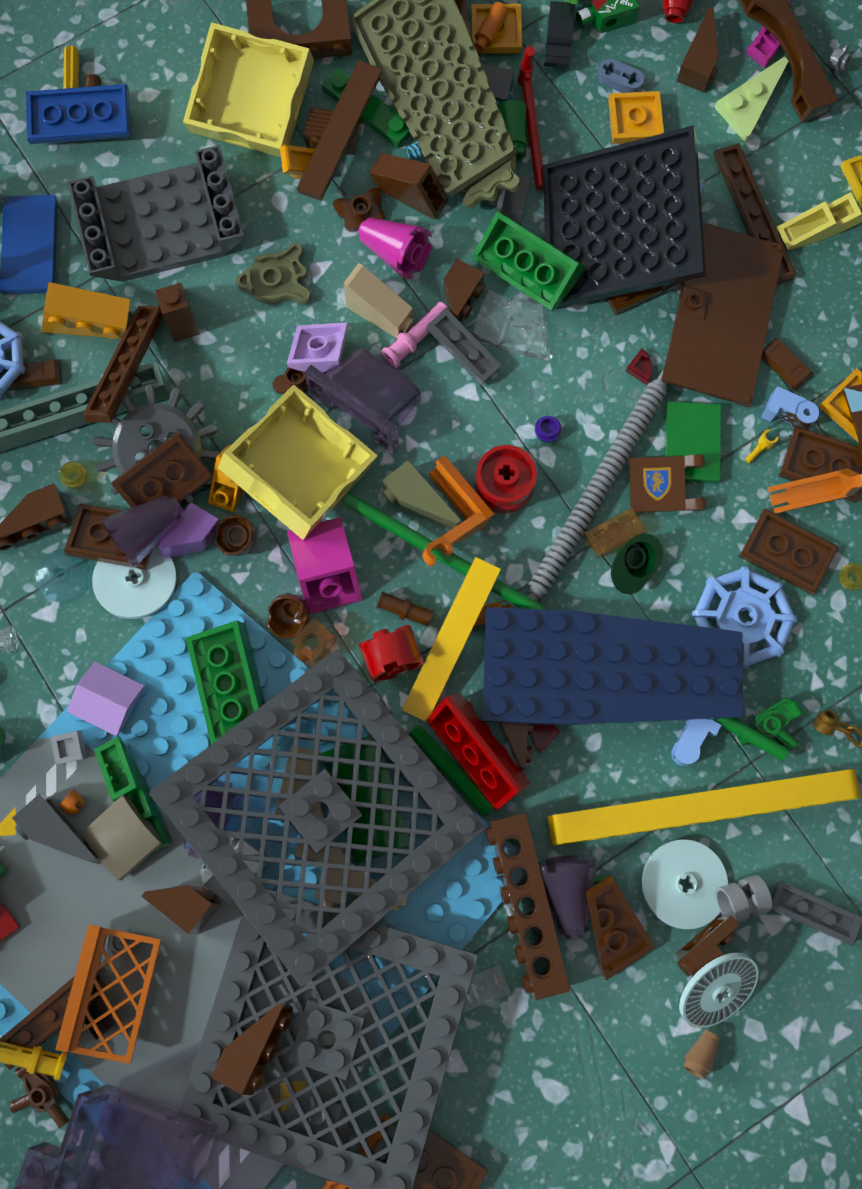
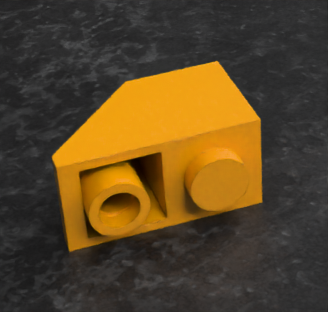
[208,444,243,512]

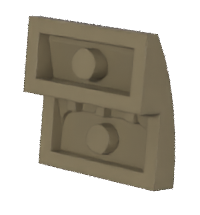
[81,795,163,881]

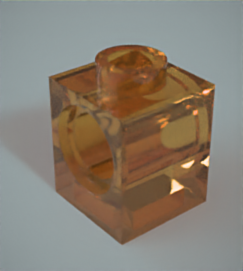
[291,617,336,666]

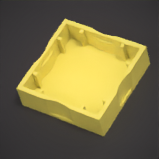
[183,22,314,157]
[218,385,378,540]

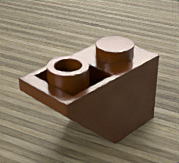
[443,259,486,322]

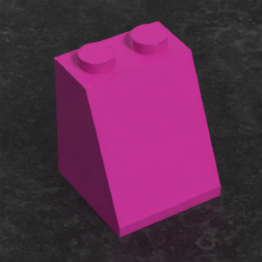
[287,517,362,614]

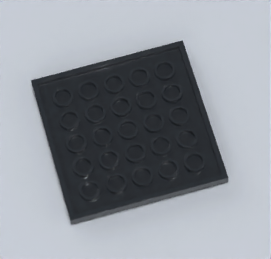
[542,125,706,309]

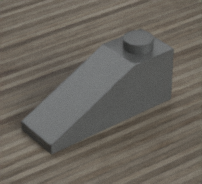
[12,794,101,864]

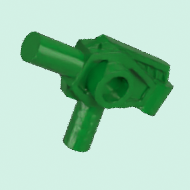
[737,697,804,750]

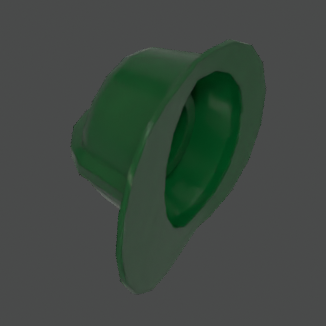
[610,533,663,595]

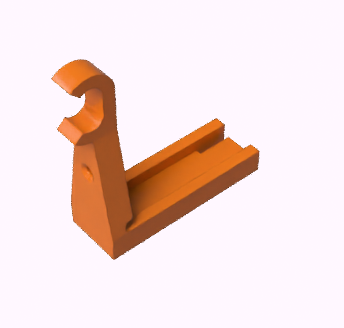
[422,456,494,567]
[767,469,862,513]

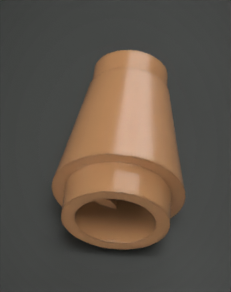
[683,1030,721,1079]

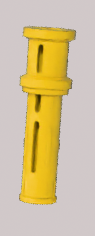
[0,1041,68,1081]

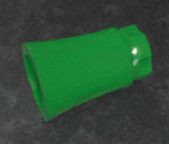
[498,100,527,162]

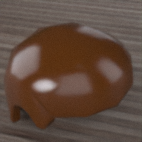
[215,515,257,556]
[267,593,310,639]

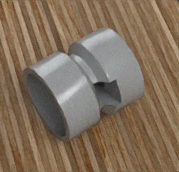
[716,875,772,923]

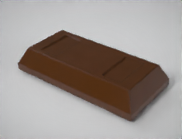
[761,338,814,391]
[6,359,61,391]

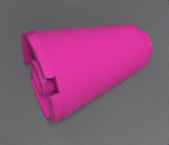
[358,218,432,279]

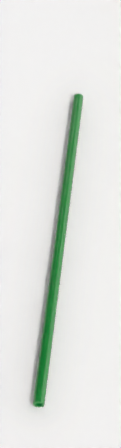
[342,492,789,762]

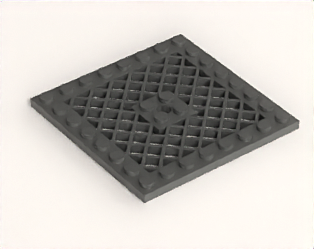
[149,648,485,987]
[174,888,479,1189]

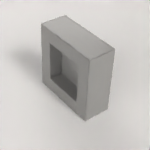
[50,730,87,765]

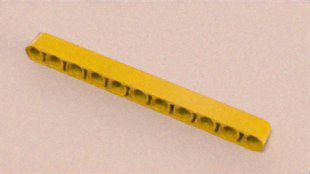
[547,769,862,846]

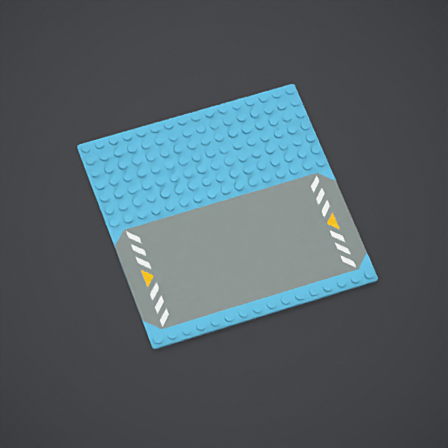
[0,572,525,1189]

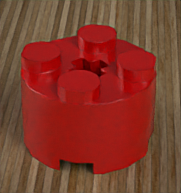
[358,625,424,682]

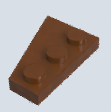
[586,875,655,980]

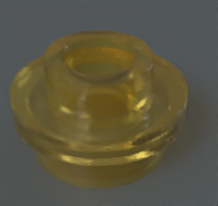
[59,462,87,488]
[838,563,862,591]

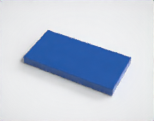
[26,84,131,144]
[0,195,58,295]

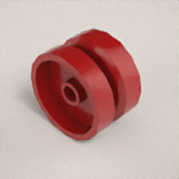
[475,445,537,514]

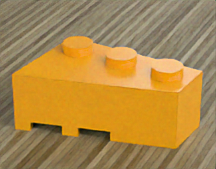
[41,282,130,339]

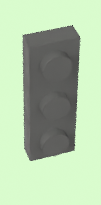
[426,308,502,385]
[771,881,862,946]

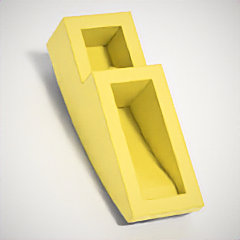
[777,192,862,250]

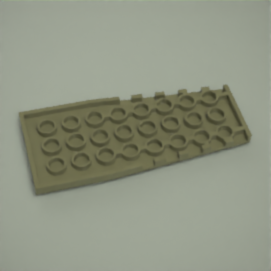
[349,0,517,196]

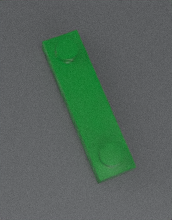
[322,68,411,149]

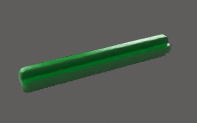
[409,725,494,817]

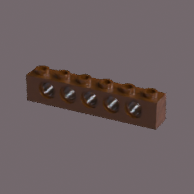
[485,813,570,1000]

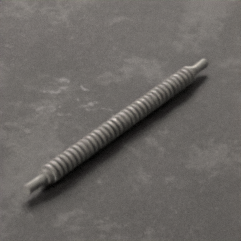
[527,370,667,602]

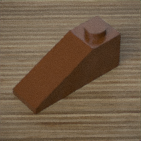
[676,6,719,92]

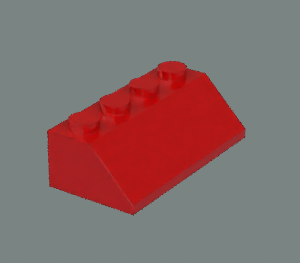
[426,693,531,811]

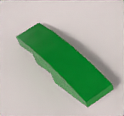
[94,736,172,856]

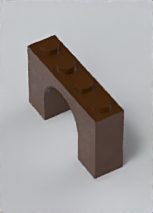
[246,0,352,60]

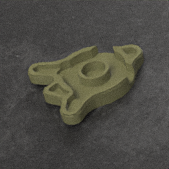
[463,156,523,209]
[236,243,311,305]

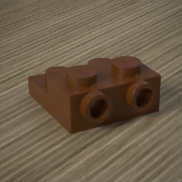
[675,916,739,977]

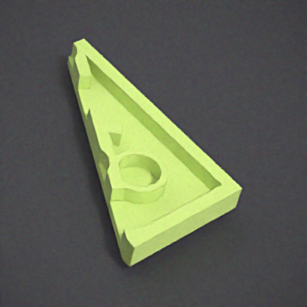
[715,57,788,142]

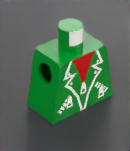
[575,0,640,34]

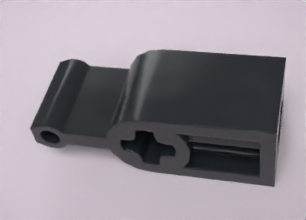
[544,1,576,69]

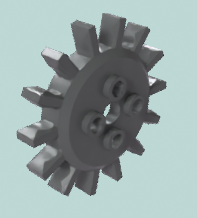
[92,384,220,503]

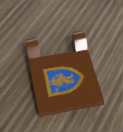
[629,454,706,513]

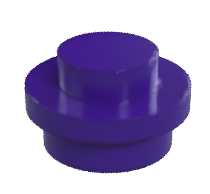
[535,416,562,443]

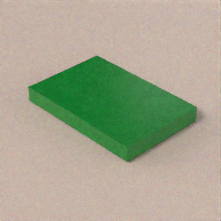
[665,401,721,484]

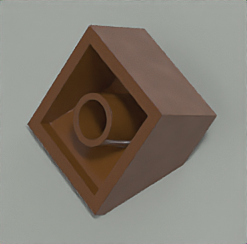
[141,885,220,934]

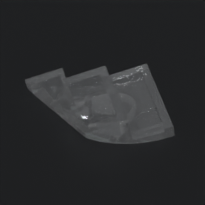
[471,289,552,360]

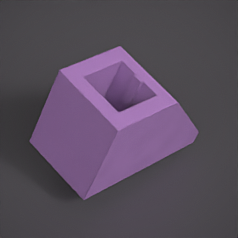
[158,503,219,558]

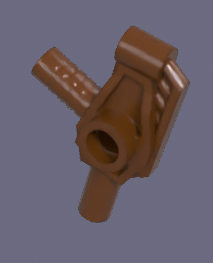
[9,1067,70,1129]

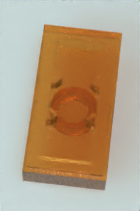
[584,507,646,558]

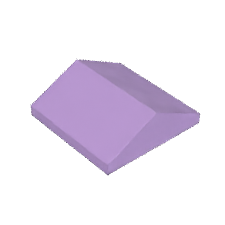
[287,322,349,375]
[67,661,145,736]

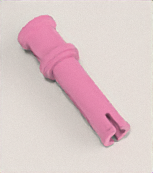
[381,301,450,368]

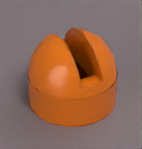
[59,789,85,815]

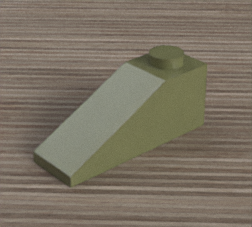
[382,460,461,529]

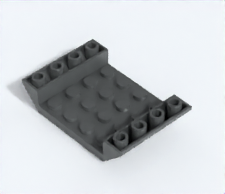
[68,145,245,282]

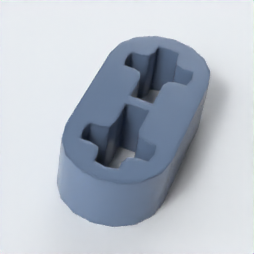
[597,59,644,93]

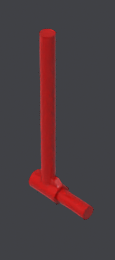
[517,46,543,190]

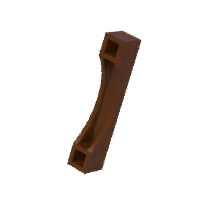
[739,0,838,123]

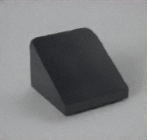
[85,996,122,1040]

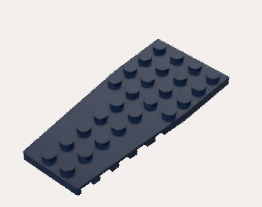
[482,607,743,726]

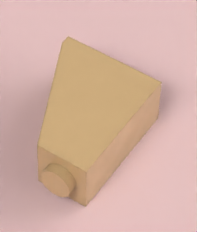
[343,263,414,338]

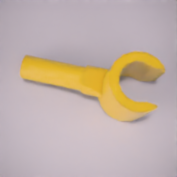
[745,429,779,464]

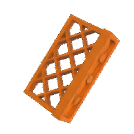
[55,924,162,1064]

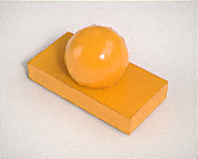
[280,145,315,179]

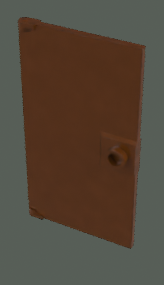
[661,222,785,407]

